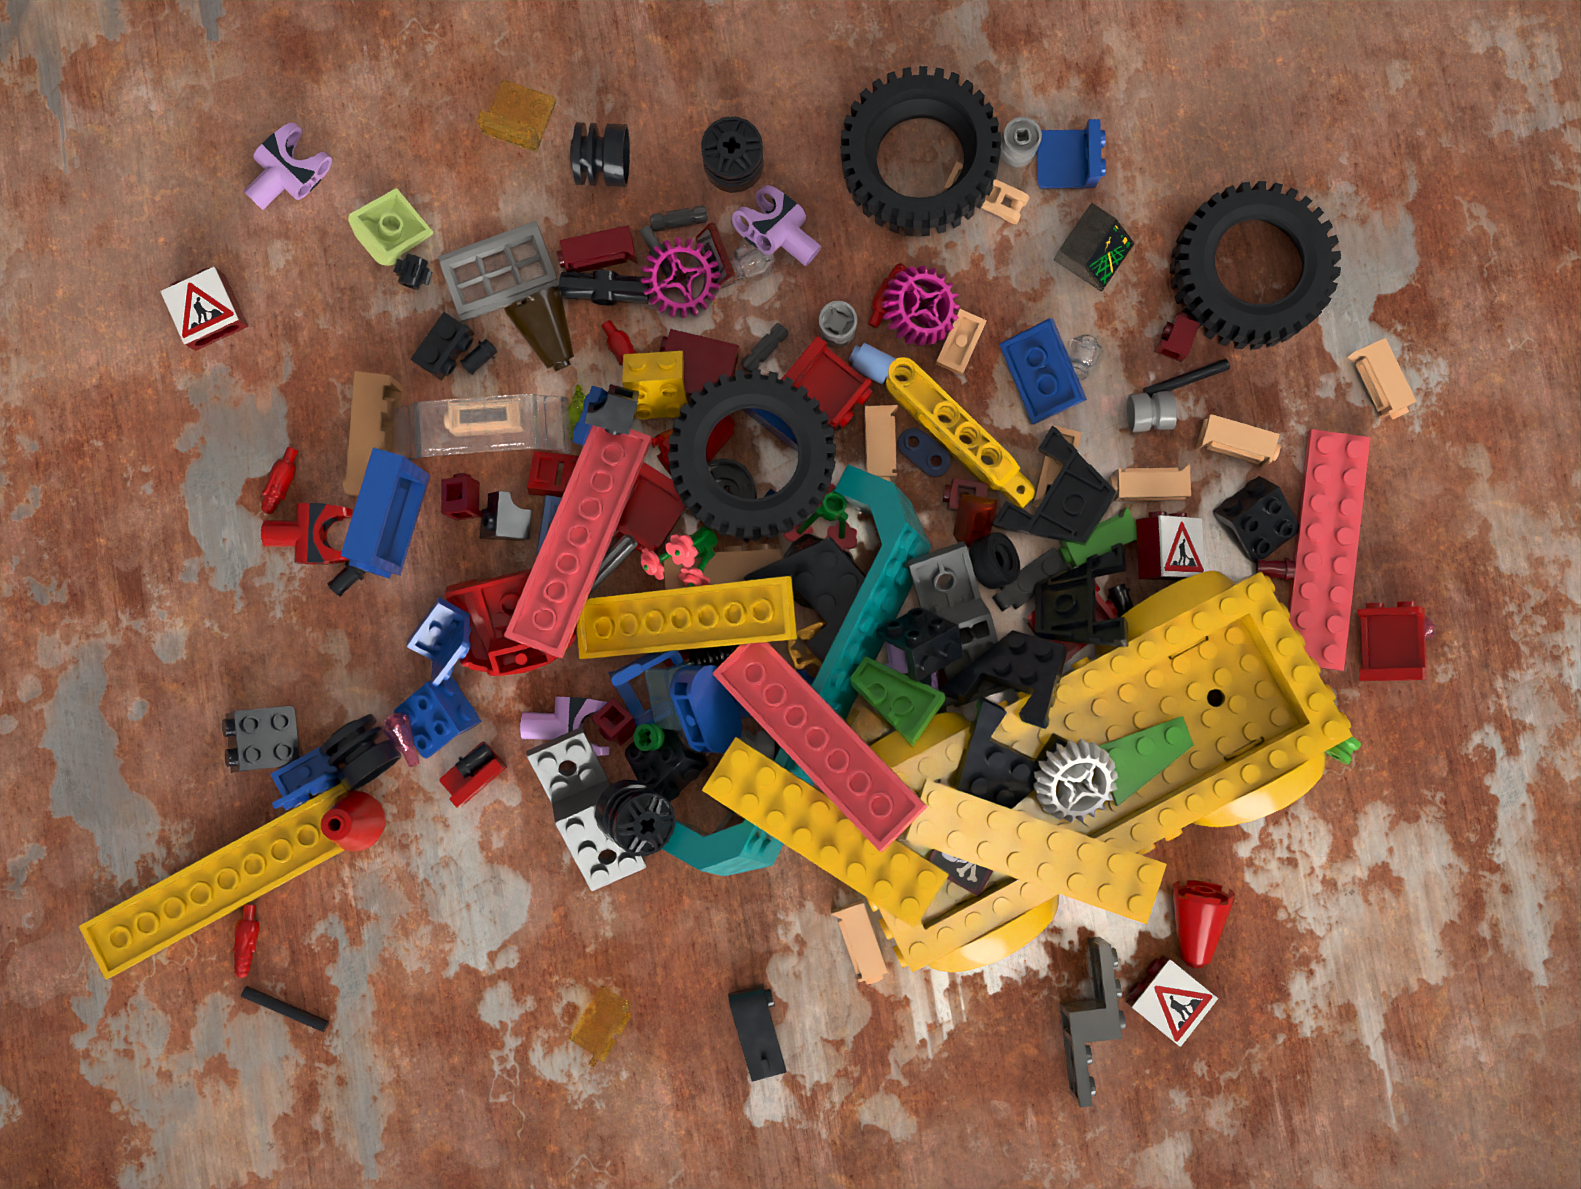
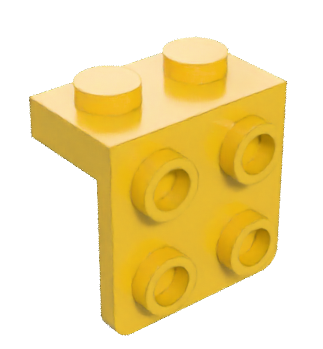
[622,351,688,420]

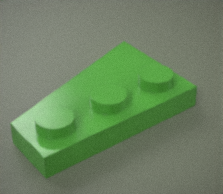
[850,656,945,746]
[1099,716,1194,806]

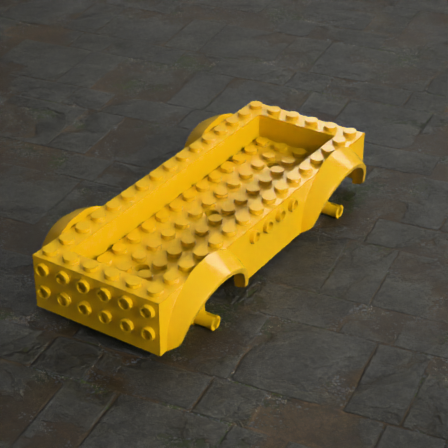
[866,571,1353,973]

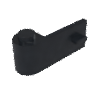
[728,984,787,1082]

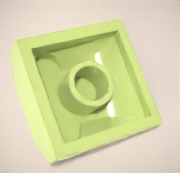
[348,188,433,266]

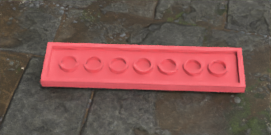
[504,425,652,659]
[1288,429,1370,671]
[712,642,928,852]

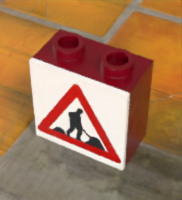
[160,267,248,351]
[1136,511,1205,581]
[1126,955,1218,1047]

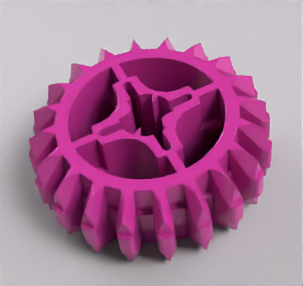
[641,237,721,318]
[881,265,960,346]

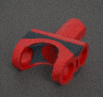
[261,503,353,565]

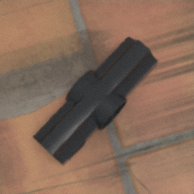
[559,270,650,306]

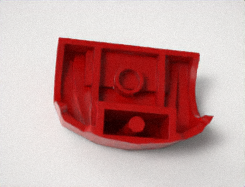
[444,564,577,676]

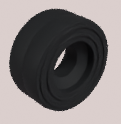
[969,532,1020,589]

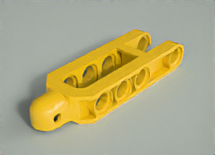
[885,357,1035,509]

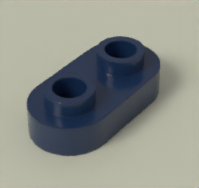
[898,428,950,478]

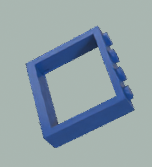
[340,448,430,579]

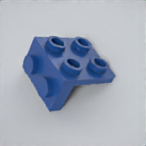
[1037,119,1106,189]
[406,597,471,687]
[394,676,482,759]
[271,746,341,810]

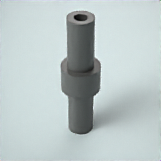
[639,225,679,282]

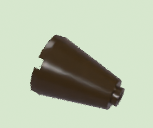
[504,285,574,372]

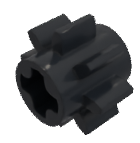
[393,254,433,290]

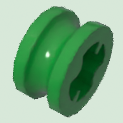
[634,723,665,751]

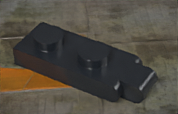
[992,547,1068,612]

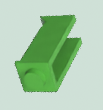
[1059,507,1137,569]

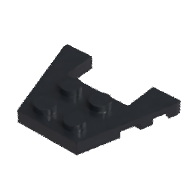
[992,426,1116,545]
[744,537,866,664]
[1035,543,1129,647]
[942,630,1067,729]
[954,696,1068,809]

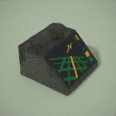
[1054,202,1135,292]

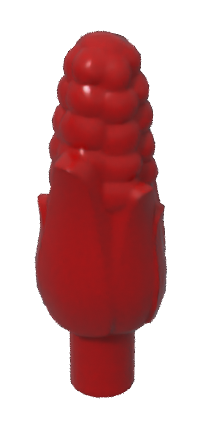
[867,263,907,328]
[601,320,638,366]
[261,446,298,514]
[232,904,260,978]

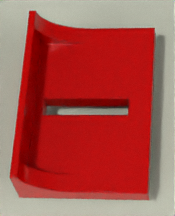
[527,451,579,498]

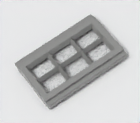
[438,221,559,322]

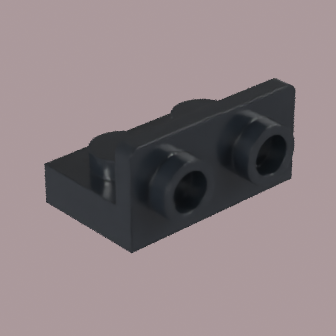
[411,312,475,381]

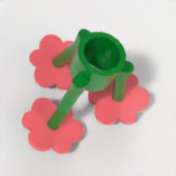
[783,483,857,551]
[641,527,718,587]

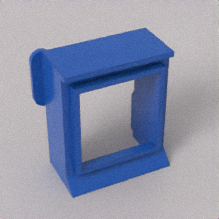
[608,650,686,727]

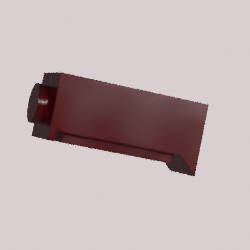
[557,225,638,273]

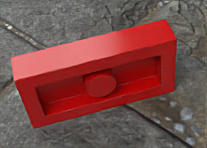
[439,742,507,808]

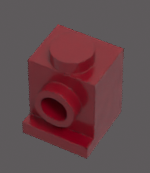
[1154,312,1200,362]
[441,473,482,521]
[942,478,989,513]
[591,698,637,747]

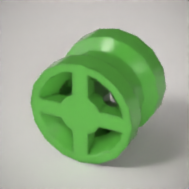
[1325,737,1361,765]

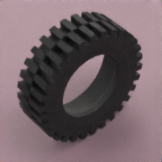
[840,66,1001,236]
[1169,181,1341,350]
[668,369,836,541]

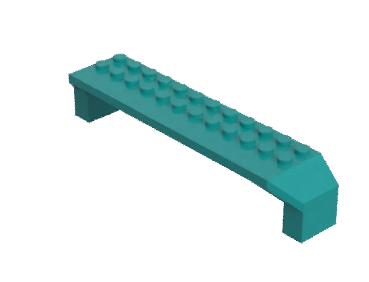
[662,464,932,876]

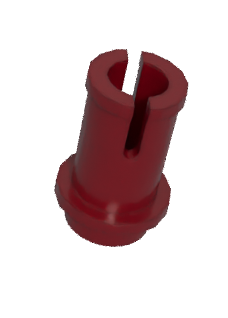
[1256,558,1296,581]

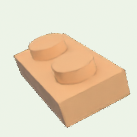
[936,309,987,376]

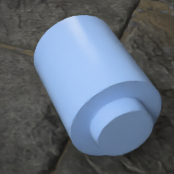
[849,342,896,385]

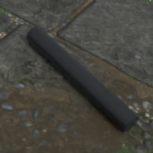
[1143,358,1230,398]
[241,986,329,1033]

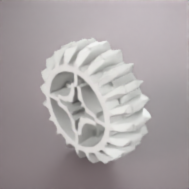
[1033,738,1119,823]

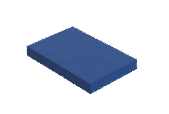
[999,318,1087,424]

